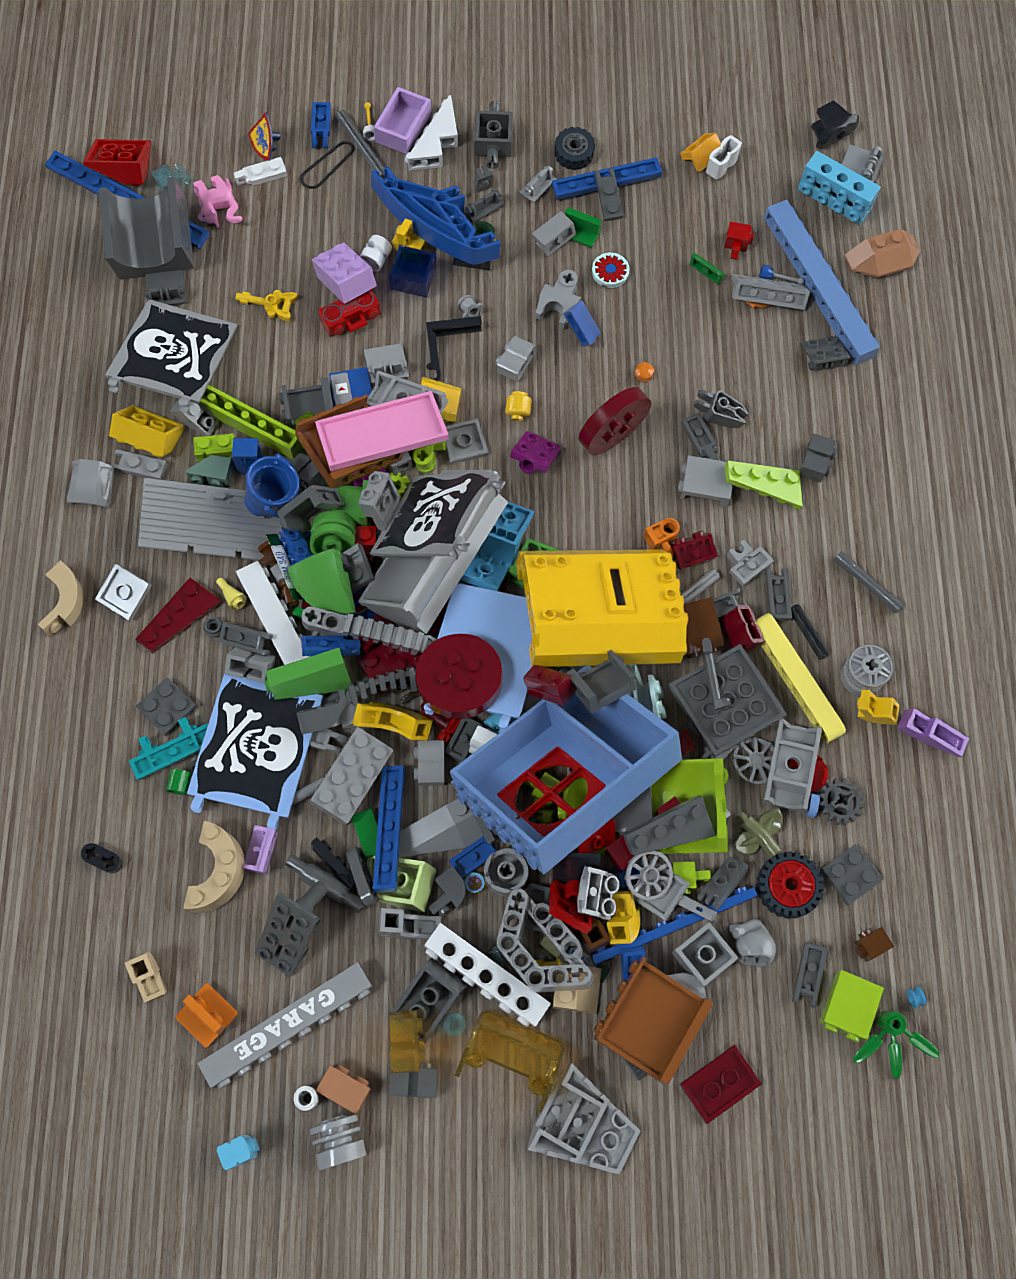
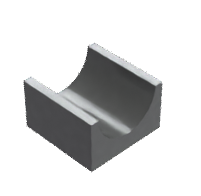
[99,177,194,280]

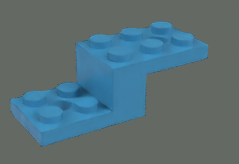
[460,501,535,591]

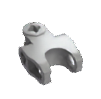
[535,270,581,329]

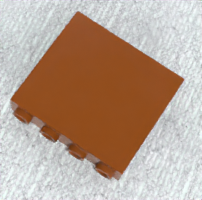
[295,395,403,489]
[593,957,714,1085]

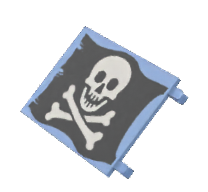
[187,674,323,830]

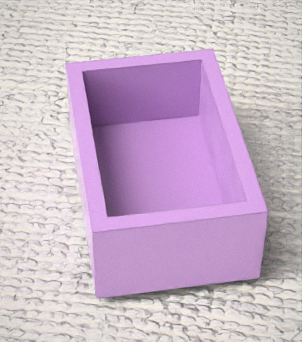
[374,87,431,154]
[311,242,377,304]

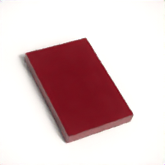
[679,1045,762,1124]

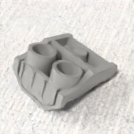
[67,459,114,509]
[577,867,619,920]

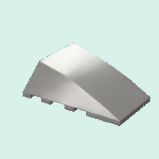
[527,1063,640,1174]

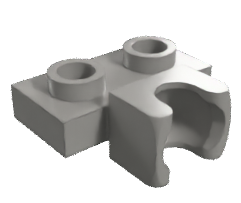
[727,540,774,587]

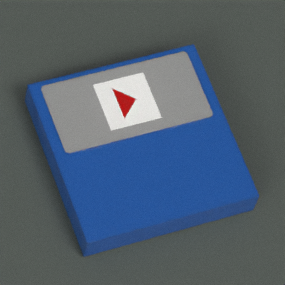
[329,367,372,406]

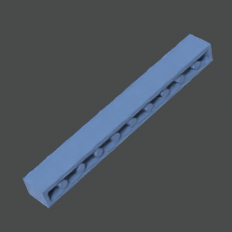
[764,200,880,365]

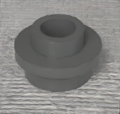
[203,617,223,637]

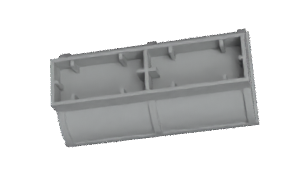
[358,470,508,634]

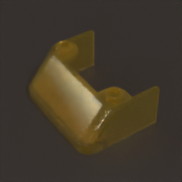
[455,1010,565,1113]

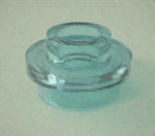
[443,1013,466,1036]

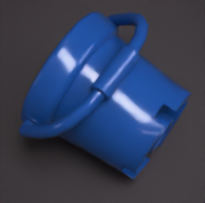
[244,454,300,519]

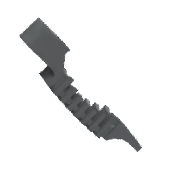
[296,666,417,734]

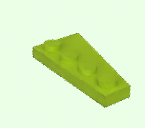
[725,461,803,510]

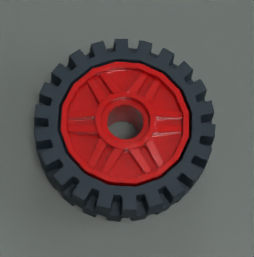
[756,851,824,919]

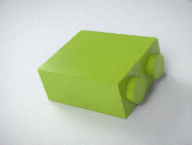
[819,970,884,1043]

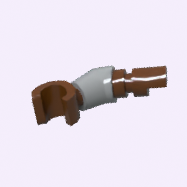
[258,540,299,605]

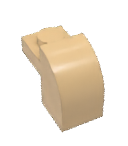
[125,951,167,1003]

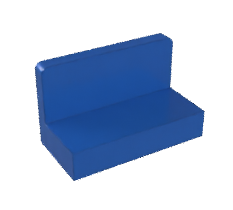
[563,301,601,346]

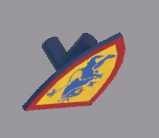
[248,112,281,161]

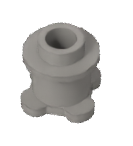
[457,295,483,318]

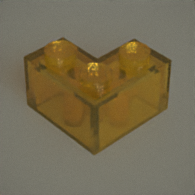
[389,1010,424,1074]

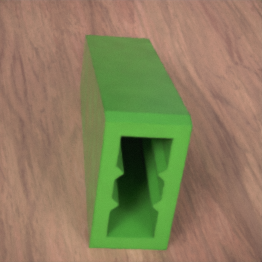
[264,648,351,700]

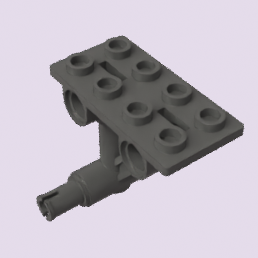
[255,854,365,977]

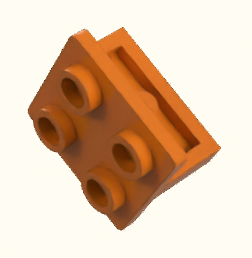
[175,983,238,1048]

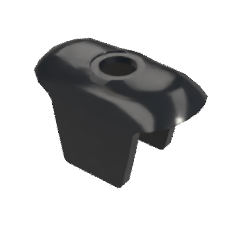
[811,101,859,148]

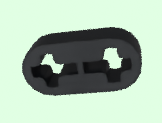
[81,843,122,874]

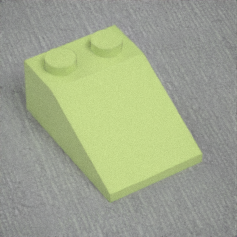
[357,856,436,912]

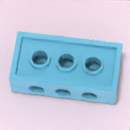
[798,151,881,225]

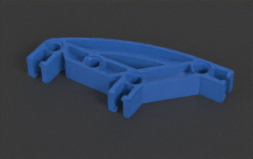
[371,167,501,265]

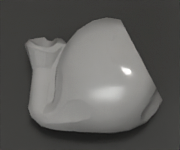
[729,919,776,967]

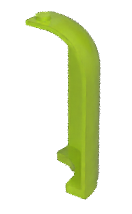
[558,758,728,855]

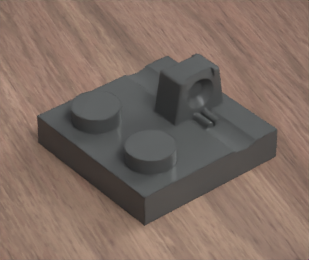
[340,543,375,595]

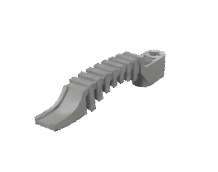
[302,607,437,655]

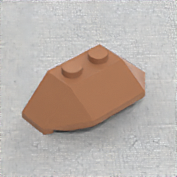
[844,229,920,278]

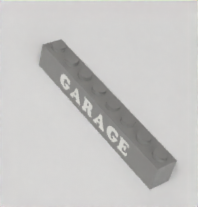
[197,962,373,1090]

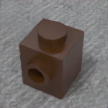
[854,927,894,962]

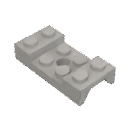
[367,371,448,414]
[762,719,822,813]

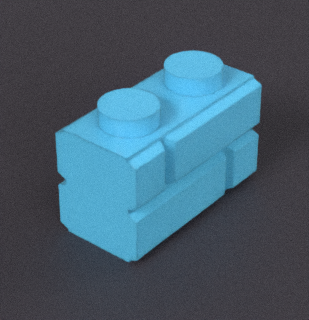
[216,1135,260,1170]

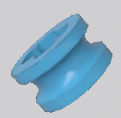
[906,986,927,1009]

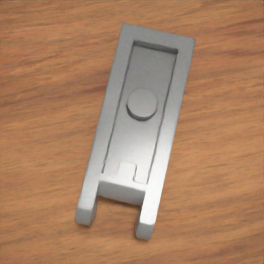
[110,450,168,480]

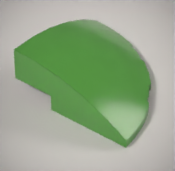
[288,549,356,614]

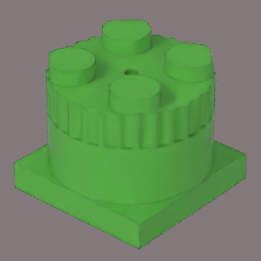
[332,480,372,526]

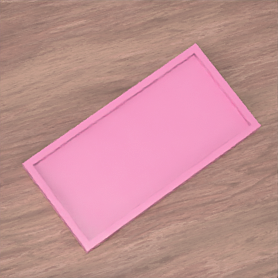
[315,391,449,471]

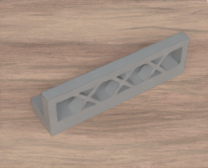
[731,274,810,310]

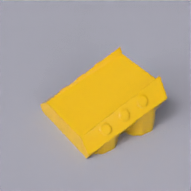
[421,377,462,423]

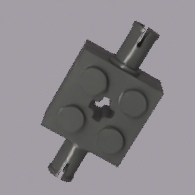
[475,101,513,169]

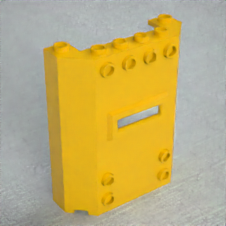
[515,549,688,667]

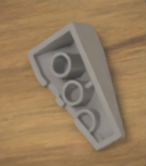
[399,799,483,858]

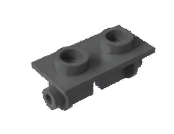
[464,189,504,222]

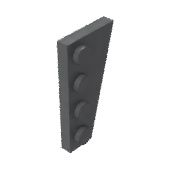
[623,795,716,855]

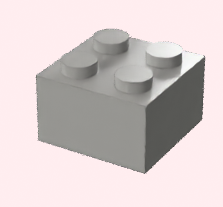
[672,922,738,987]

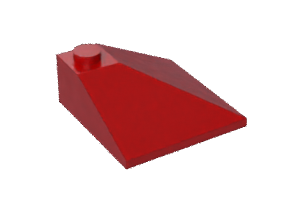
[83,139,151,186]

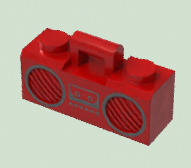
[318,290,381,337]

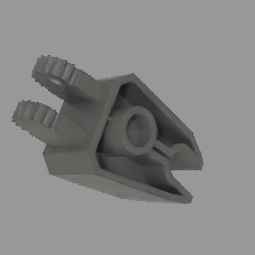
[694,390,748,428]

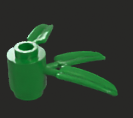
[853,1010,940,1079]

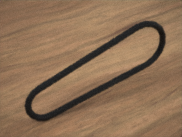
[300,141,354,189]

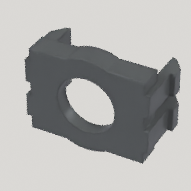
[474,165,493,192]

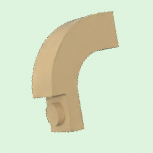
[37,560,83,636]

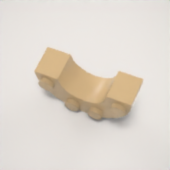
[183,821,245,913]

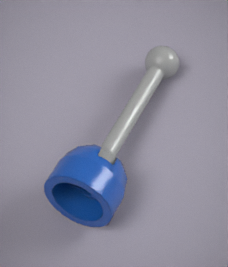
[759,264,805,285]

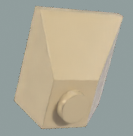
[552,963,602,1014]

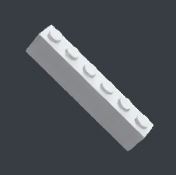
[236,561,311,665]

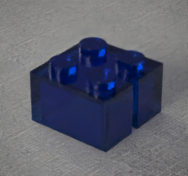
[389,245,437,298]

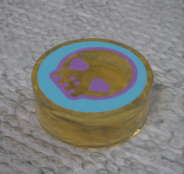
[464,872,486,895]

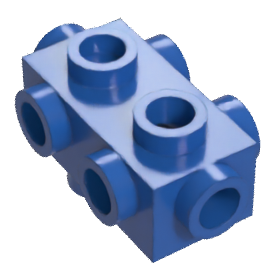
[279,528,313,566]

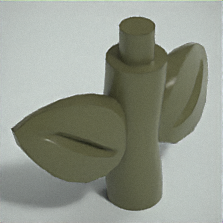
[733,809,783,858]

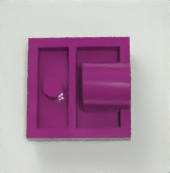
[510,431,562,474]

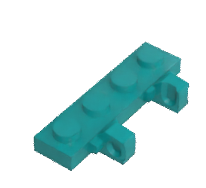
[129,716,208,781]

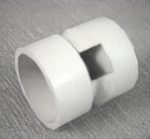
[359,235,392,272]

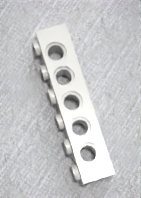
[423,923,551,1028]

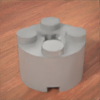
[484,848,528,897]

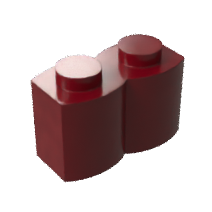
[722,605,763,653]

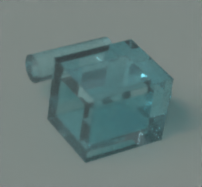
[151,163,191,192]

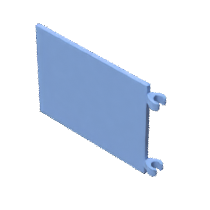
[420,583,532,731]

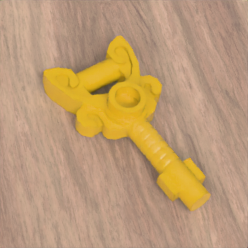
[235,290,298,322]

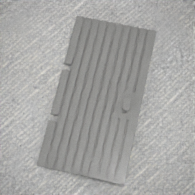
[138,478,282,560]

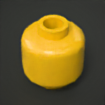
[505,391,532,422]

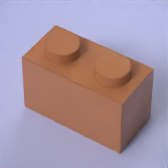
[316,1064,371,1114]

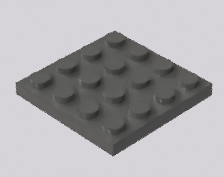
[668,644,787,758]

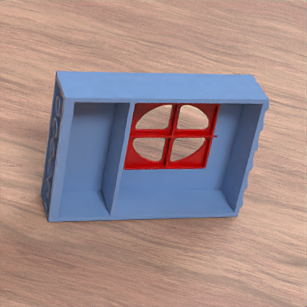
[450,666,682,874]

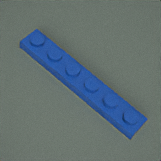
[552,157,662,200]
[373,766,405,892]

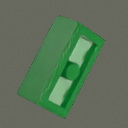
[689,252,727,285]

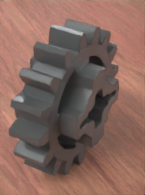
[819,778,865,825]

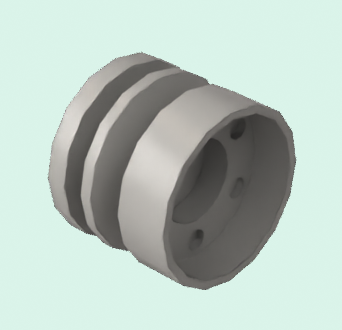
[840,645,893,697]
[309,1115,367,1170]

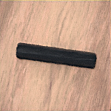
[791,604,829,660]

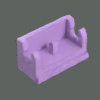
[242,825,278,876]

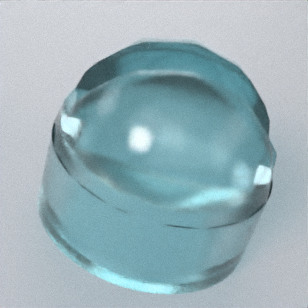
[488,945,506,963]

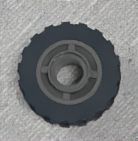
[554,127,595,170]

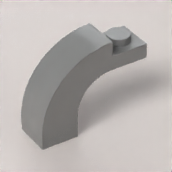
[378,908,441,940]

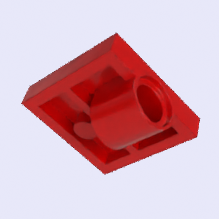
[549,879,592,934]

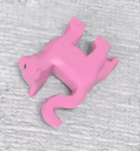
[193,175,242,228]

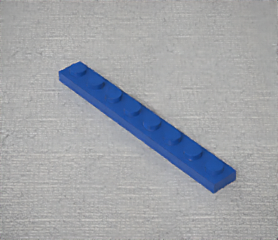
[591,886,757,966]

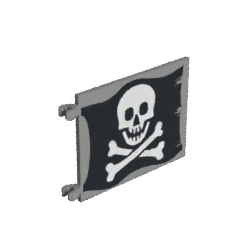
[105,299,237,413]
[369,471,506,556]

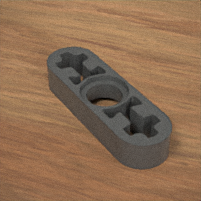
[346,847,379,907]

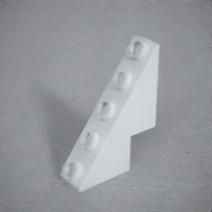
[405,95,458,171]

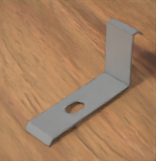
[674,895,717,921]

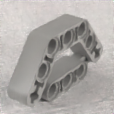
[497,889,593,992]

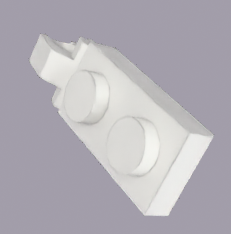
[234,157,287,186]

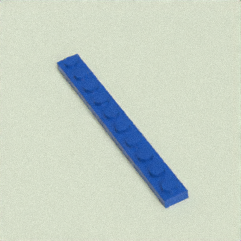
[45,150,210,249]

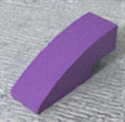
[897,708,969,757]

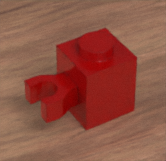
[724,221,754,260]
[355,526,378,564]

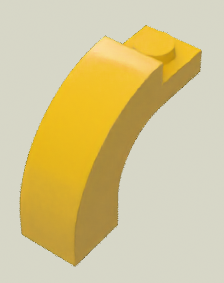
[352,702,433,741]

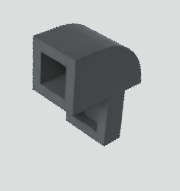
[428,866,465,917]

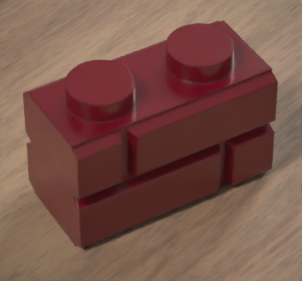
[523,665,575,706]

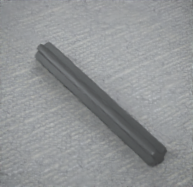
[336,110,385,179]

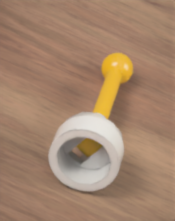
[363,102,375,141]

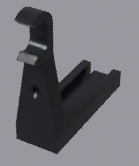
[426,316,482,382]

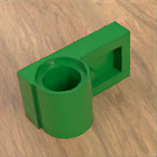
[166,769,205,799]

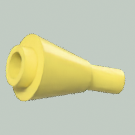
[216,577,247,610]

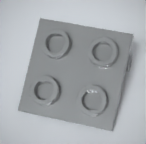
[842,145,884,182]
[364,343,409,384]

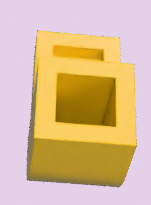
[391,218,428,264]
[857,690,900,725]
[607,891,640,944]

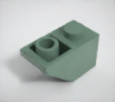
[186,455,234,488]

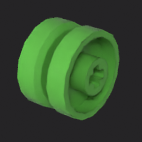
[310,511,356,555]

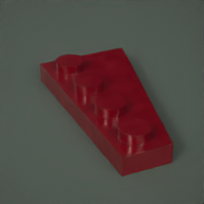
[135,578,222,654]

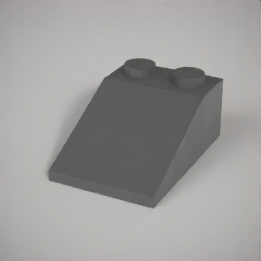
[388,958,468,1045]

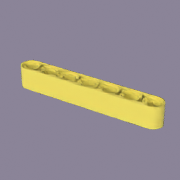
[755,613,846,743]

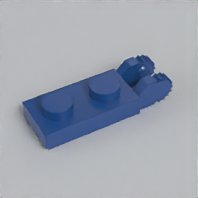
[311,102,331,148]

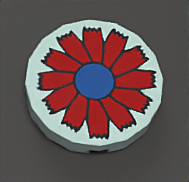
[592,252,629,288]

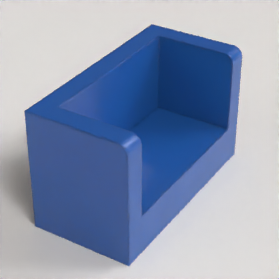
[232,438,264,474]

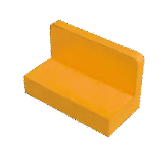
[680,132,721,172]

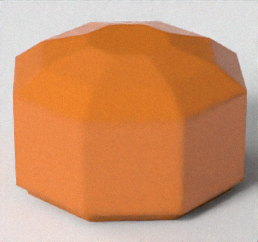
[634,362,654,383]

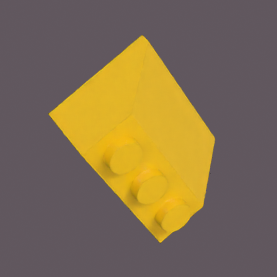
[109,405,185,457]

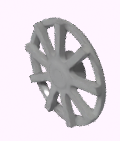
[733,737,773,784]
[625,850,673,900]

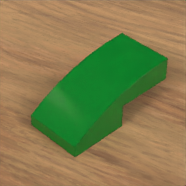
[351,808,378,859]

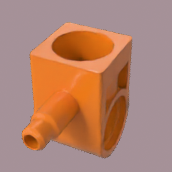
[643,518,680,558]

